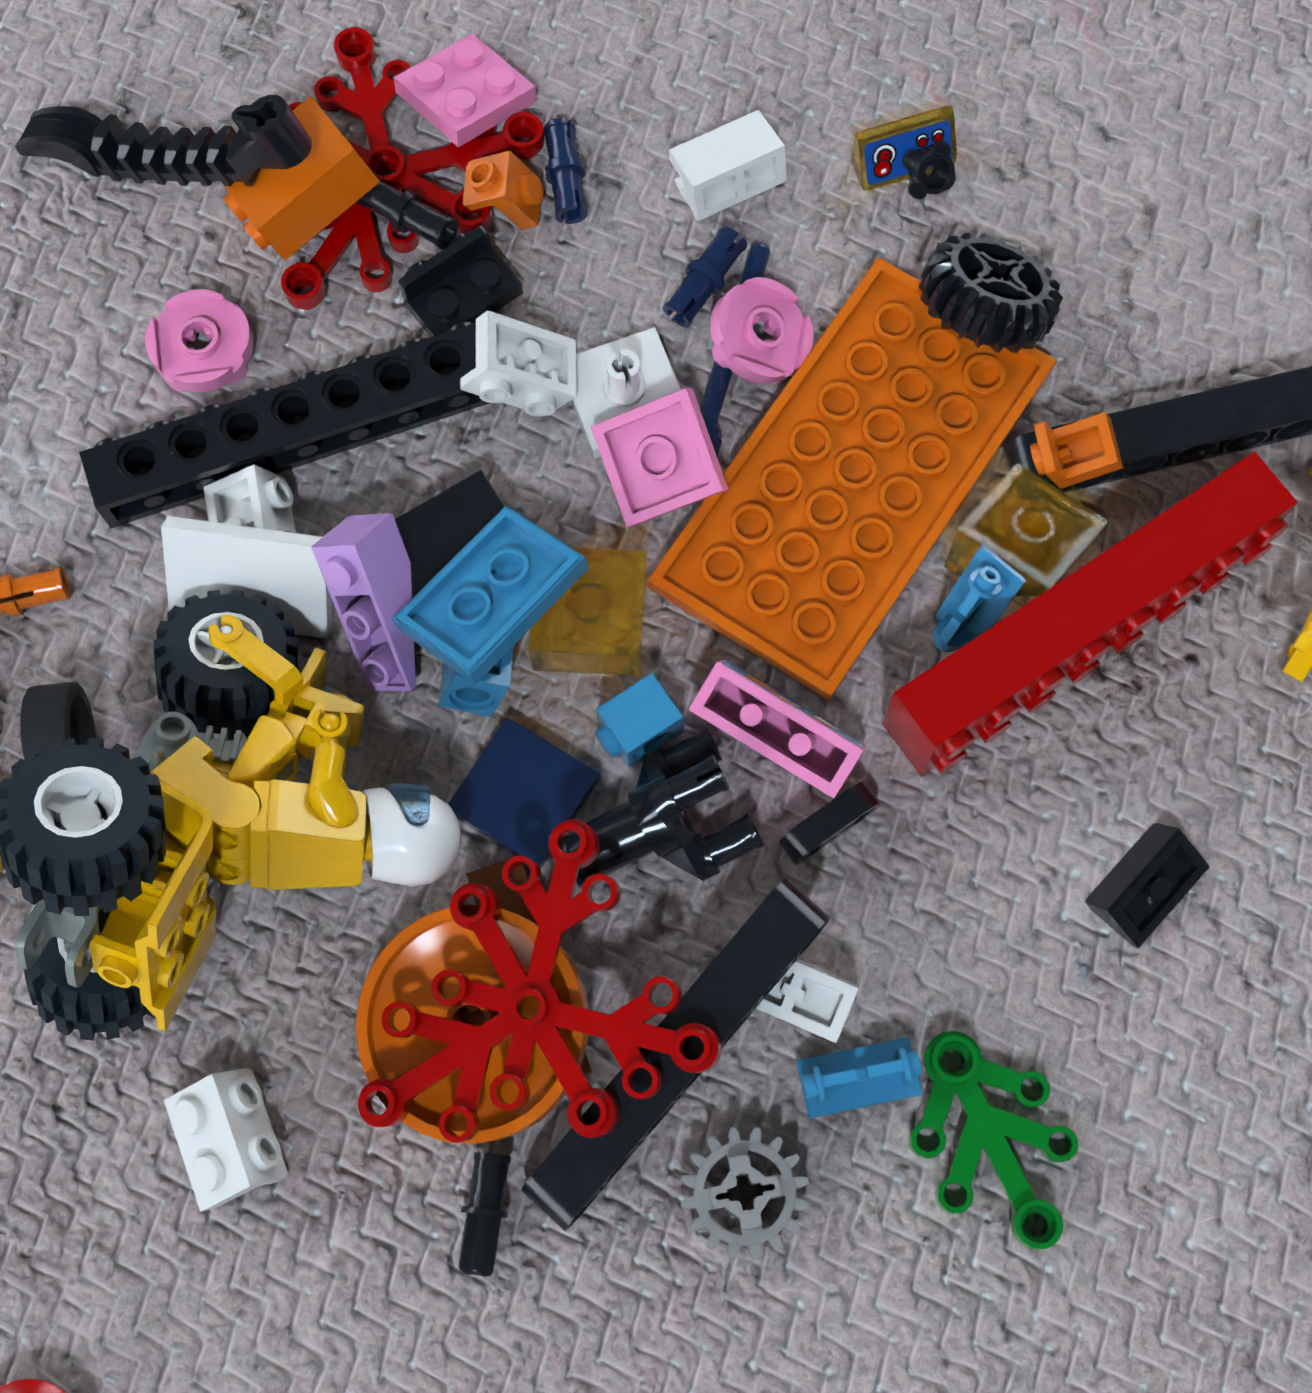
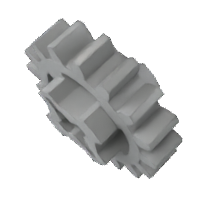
[680,1127,809,1260]

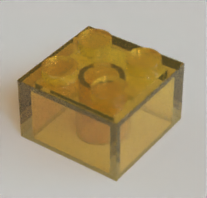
[528,548,648,676]

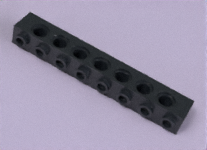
[79,322,490,528]

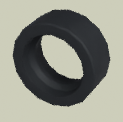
[20,681,96,762]

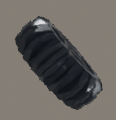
[919,233,1063,353]

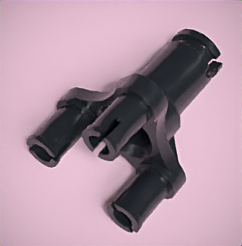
[562,728,764,888]

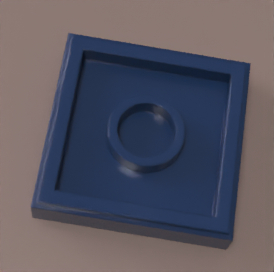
[448,717,600,869]

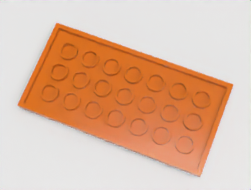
[647,257,1057,702]

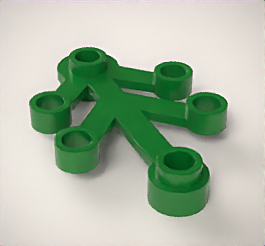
[908,1031,1078,1250]

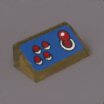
[851,105,957,191]

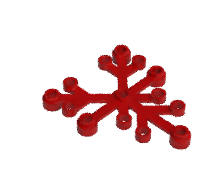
[281,27,545,310]
[358,819,721,1143]

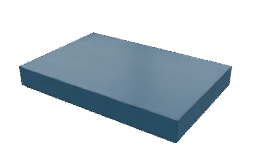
[392,505,589,685]

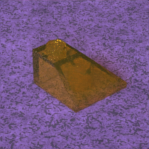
[944,463,1108,596]

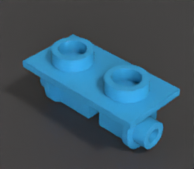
[933,545,1026,652]
[796,1037,923,1119]

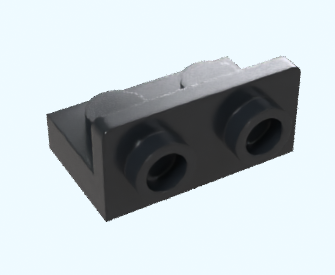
[398,225,523,337]

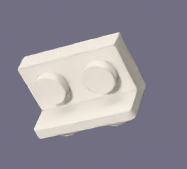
[460,310,577,416]
[203,464,296,533]

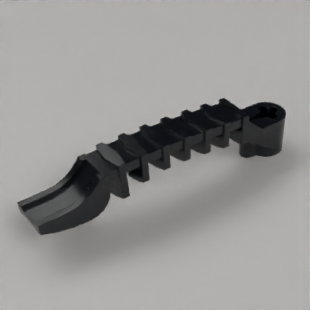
[15,95,312,186]

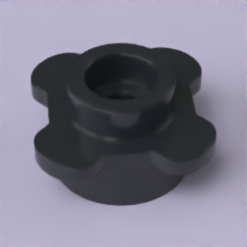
[903,140,956,199]

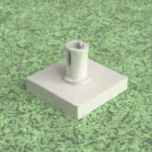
[571,327,681,459]

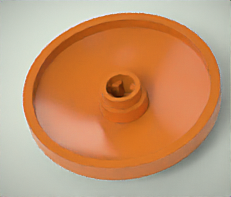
[356,905,588,1144]

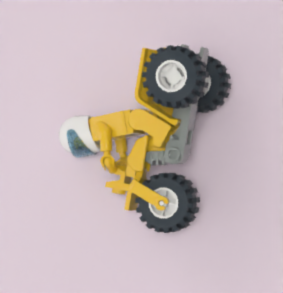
[0,590,462,1041]

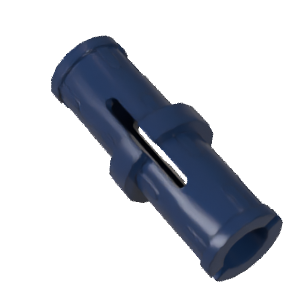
[543,118,588,224]
[663,226,747,328]

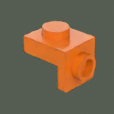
[463,150,544,230]
[1030,412,1123,489]

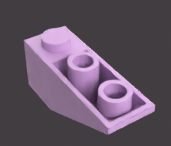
[311,513,416,691]

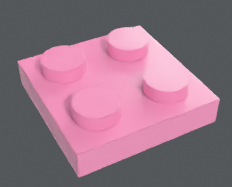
[394,33,536,147]
[591,388,729,528]

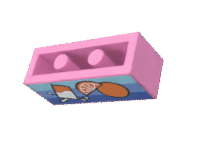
[688,660,867,798]

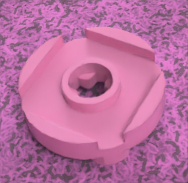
[710,277,814,385]
[145,289,254,392]

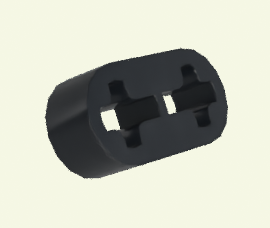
[779,781,881,865]

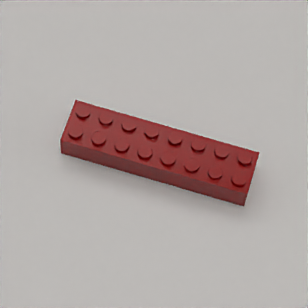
[882,451,1298,777]

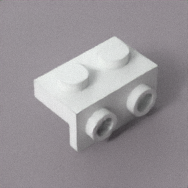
[164,1068,288,1212]

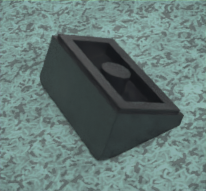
[1085,823,1210,949]

